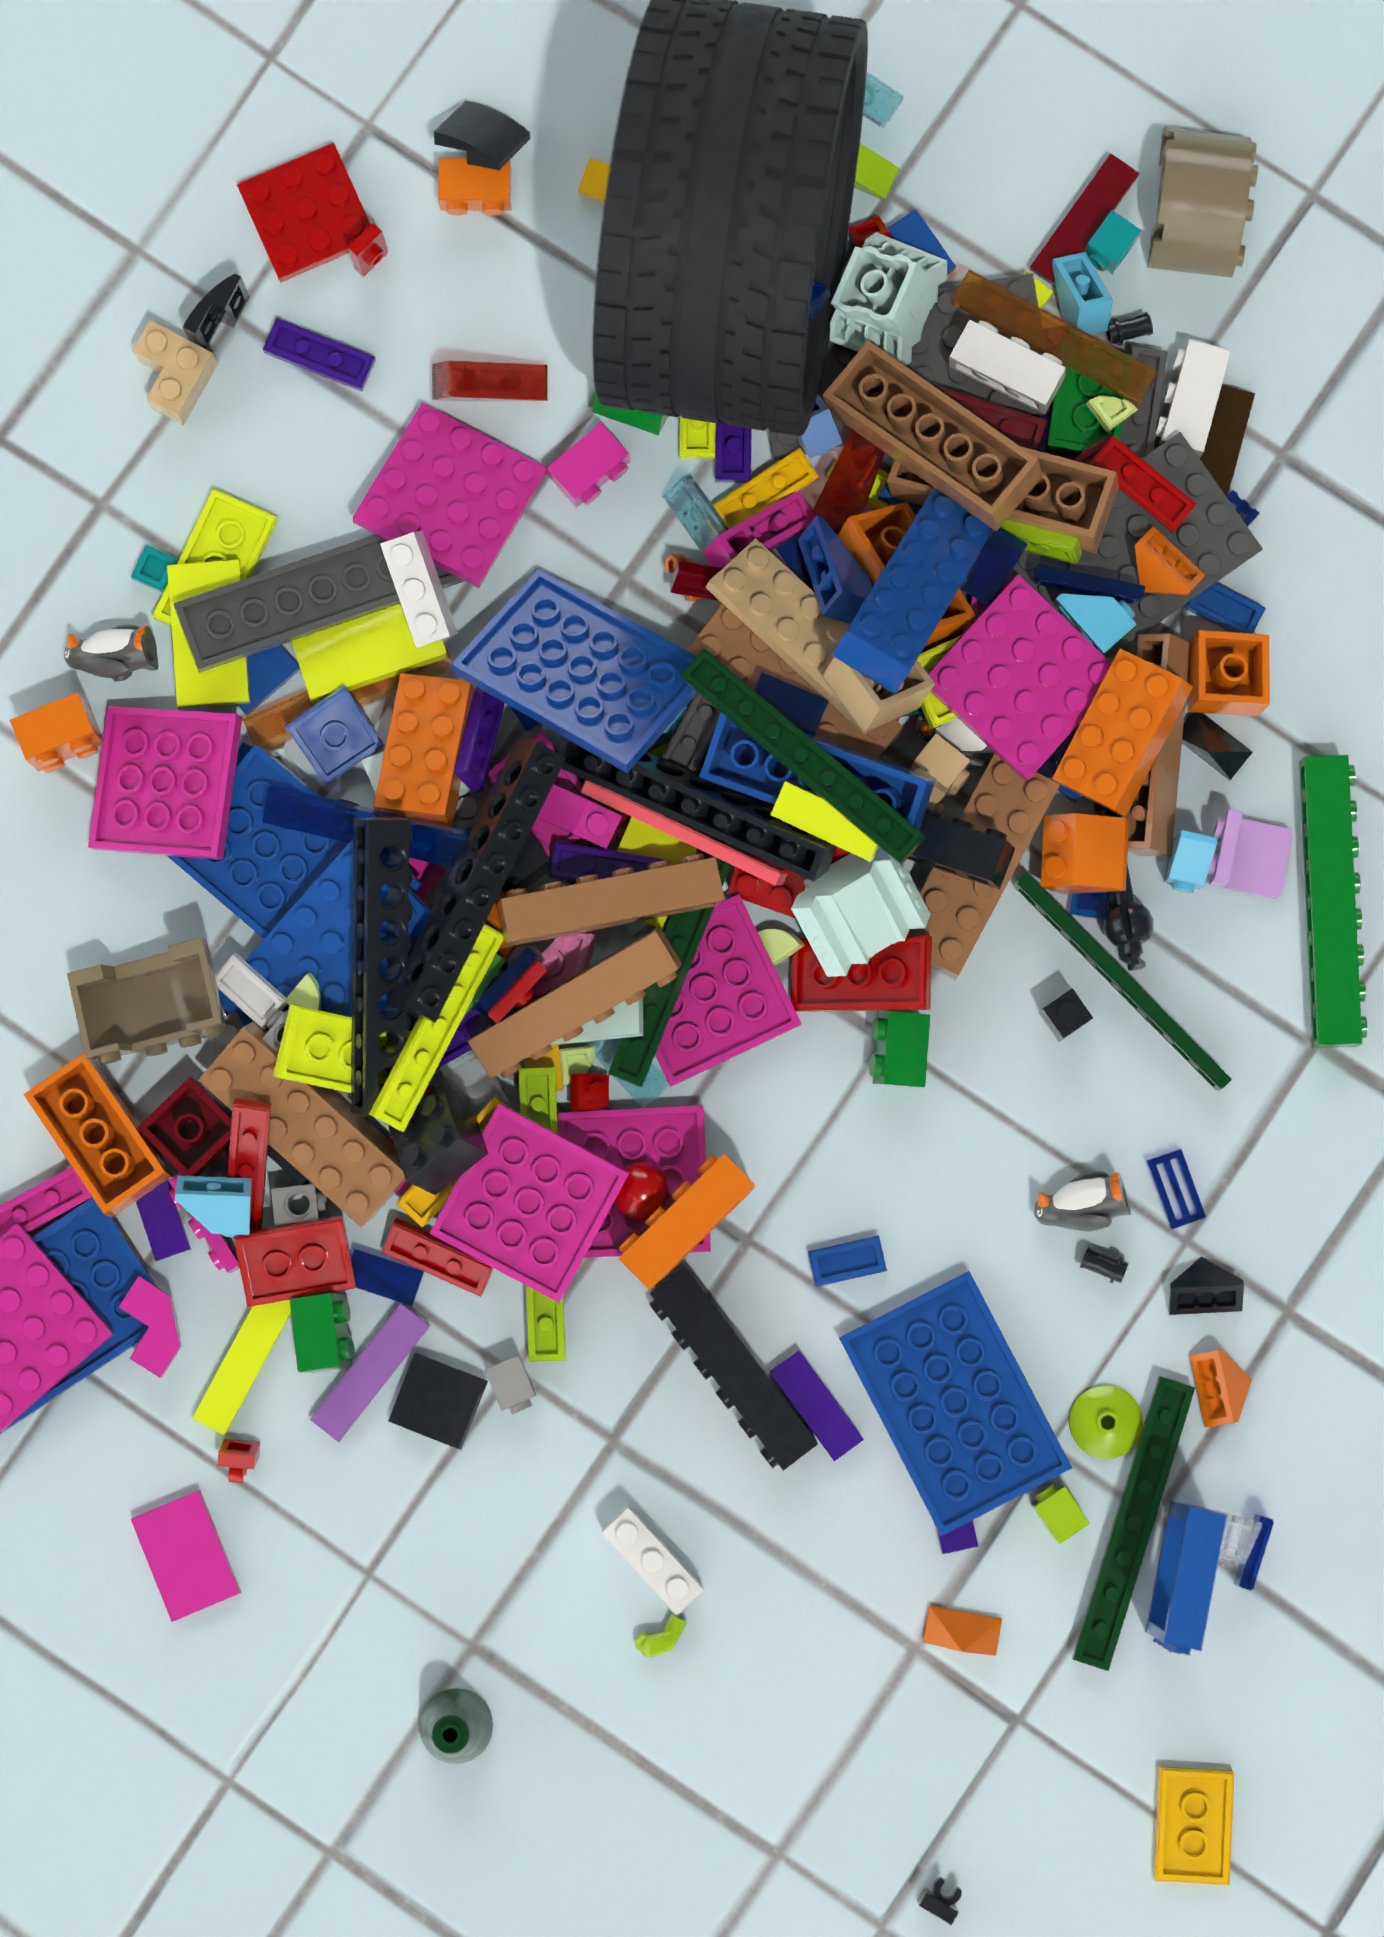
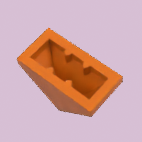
[1135,526,1206,595]
[1189,1349,1252,1428]
[923,1605,1002,1656]

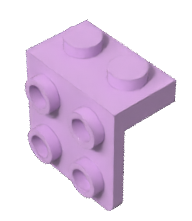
[1208,809,1293,899]

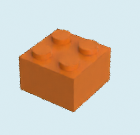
[1188,630,1270,717]
[10,692,103,773]

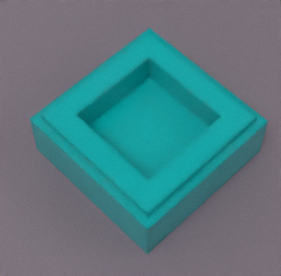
[131,545,179,593]

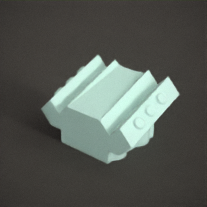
[830,232,947,366]
[791,848,931,977]

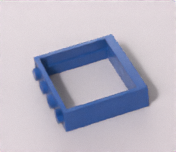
[1145,1501,1227,1655]

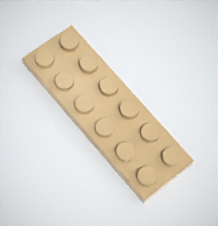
[706,538,871,735]

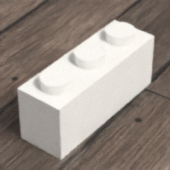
[949,319,1066,415]
[1156,339,1231,459]
[380,531,458,648]
[601,1506,704,1616]

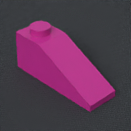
[702,491,816,568]
[537,784,622,850]

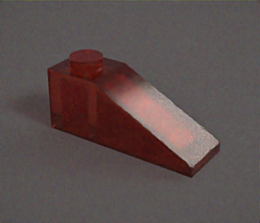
[432,360,548,401]
[813,430,885,535]

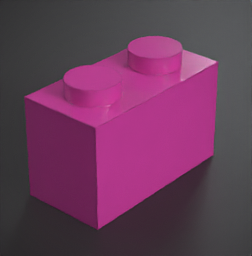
[547,422,630,508]

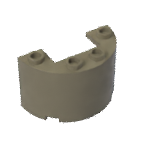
[1147,127,1258,278]
[67,937,226,1065]

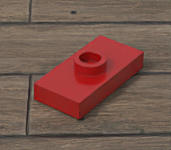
[348,223,388,277]
[488,959,547,1024]

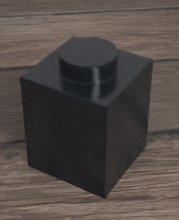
[1039,988,1093,1042]

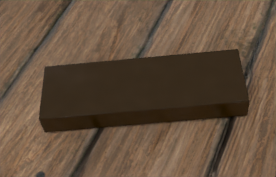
[1200,385,1255,497]

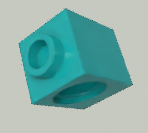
[1085,210,1141,274]

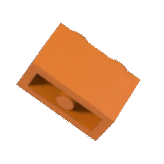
[438,158,512,215]

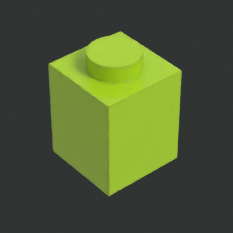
[1031,1484,1090,1544]

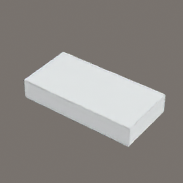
[215,953,288,1030]

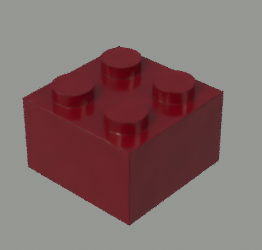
[137,1077,232,1176]

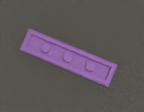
[310,1303,430,1442]

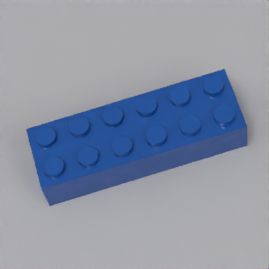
[832,488,993,694]
[700,712,936,830]

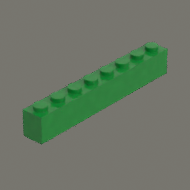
[1299,755,1368,1048]

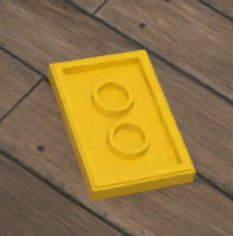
[1154,1766,1234,1885]

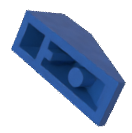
[798,515,873,624]

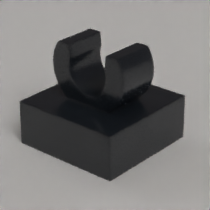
[917,1876,962,1925]

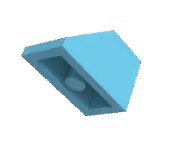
[1052,252,1113,339]
[1053,594,1137,654]
[1164,830,1218,893]
[175,1176,252,1237]

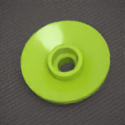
[1069,1385,1143,1459]

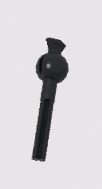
[1093,802,1154,971]

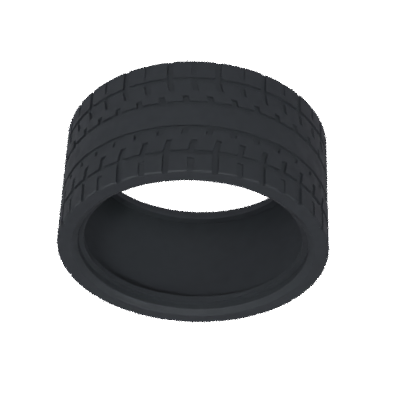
[593,0,868,436]

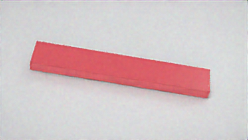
[581,781,788,886]

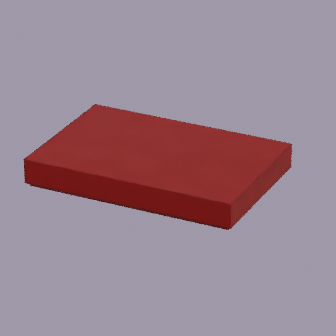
[234,1215,357,1307]

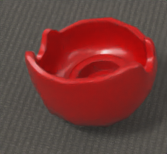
[614,1161,669,1219]

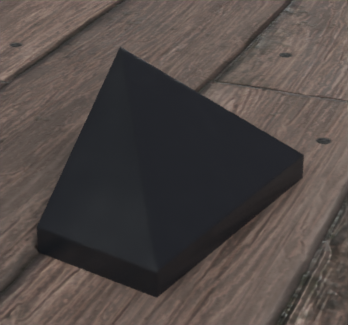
[1182,712,1253,781]
[1168,1257,1244,1315]

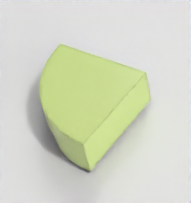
[1086,395,1138,433]
[758,929,805,965]
[284,973,321,1010]
[559,1045,595,1086]

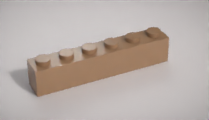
[1121,633,1191,856]
[497,854,725,948]
[468,926,682,1079]

